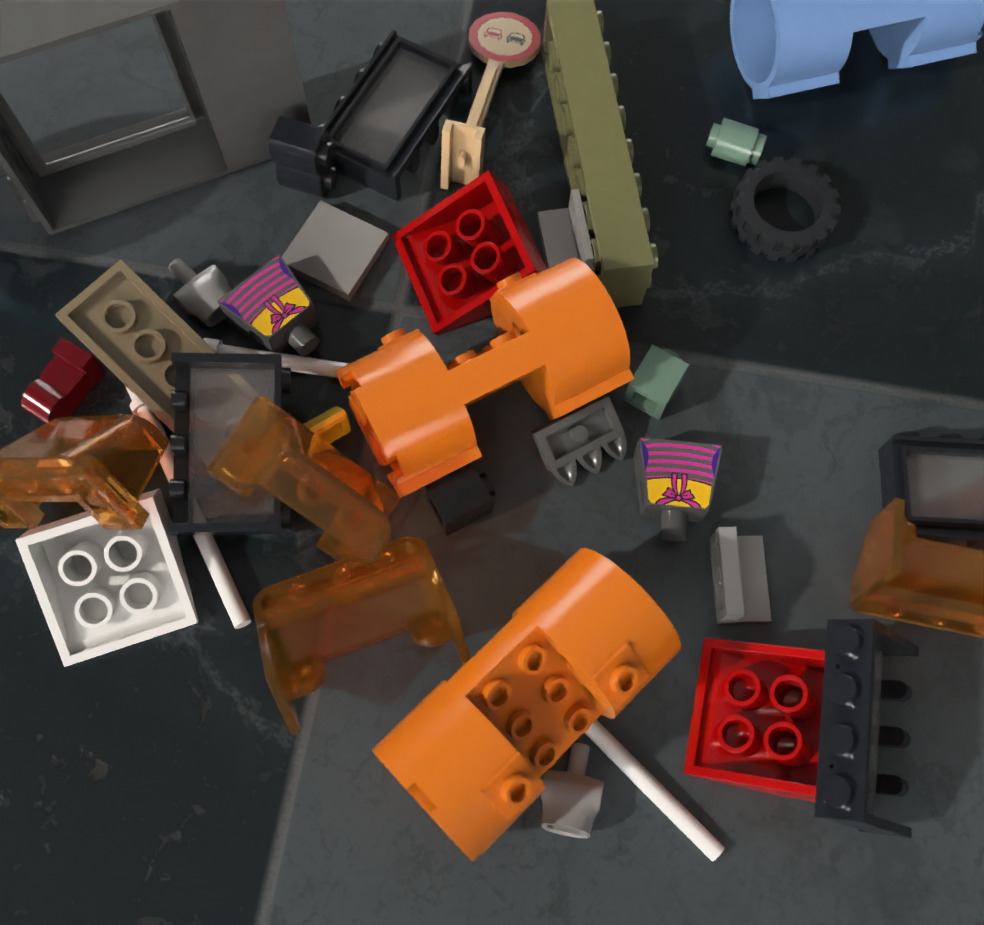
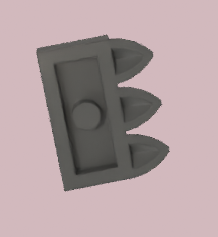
[530,395,627,487]

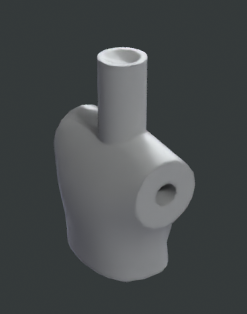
[169,258,232,327]
[540,743,604,839]

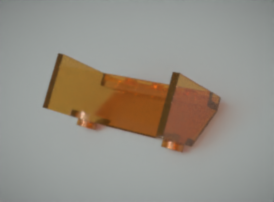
[849,498,984,638]
[252,536,471,735]

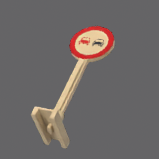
[441,12,541,190]

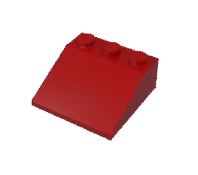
[391,170,547,336]
[683,638,825,803]

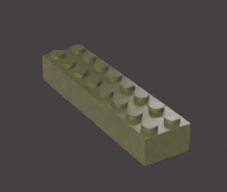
[542,0,659,308]

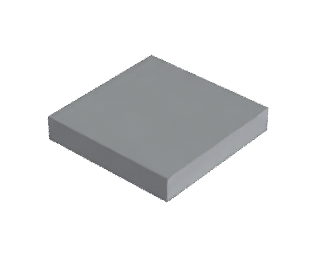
[282,200,389,301]

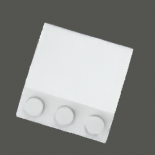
[15,488,199,667]

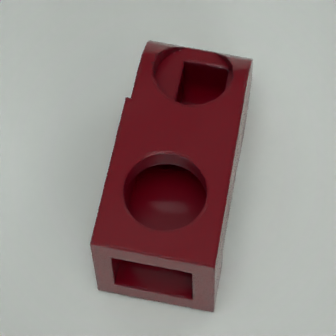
[21,338,106,427]

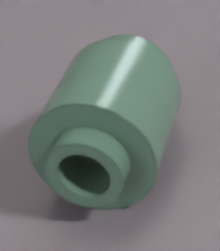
[706,118,767,166]

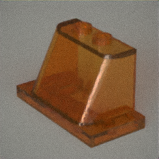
[206,395,401,570]
[0,414,169,529]

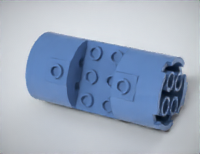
[730,0,984,99]

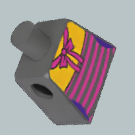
[217,254,319,356]
[633,437,722,542]

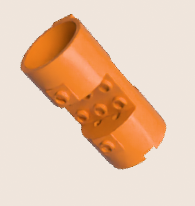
[337,257,635,498]
[371,548,681,862]

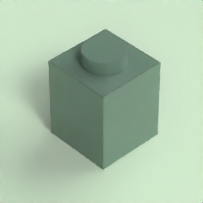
[623,344,689,420]

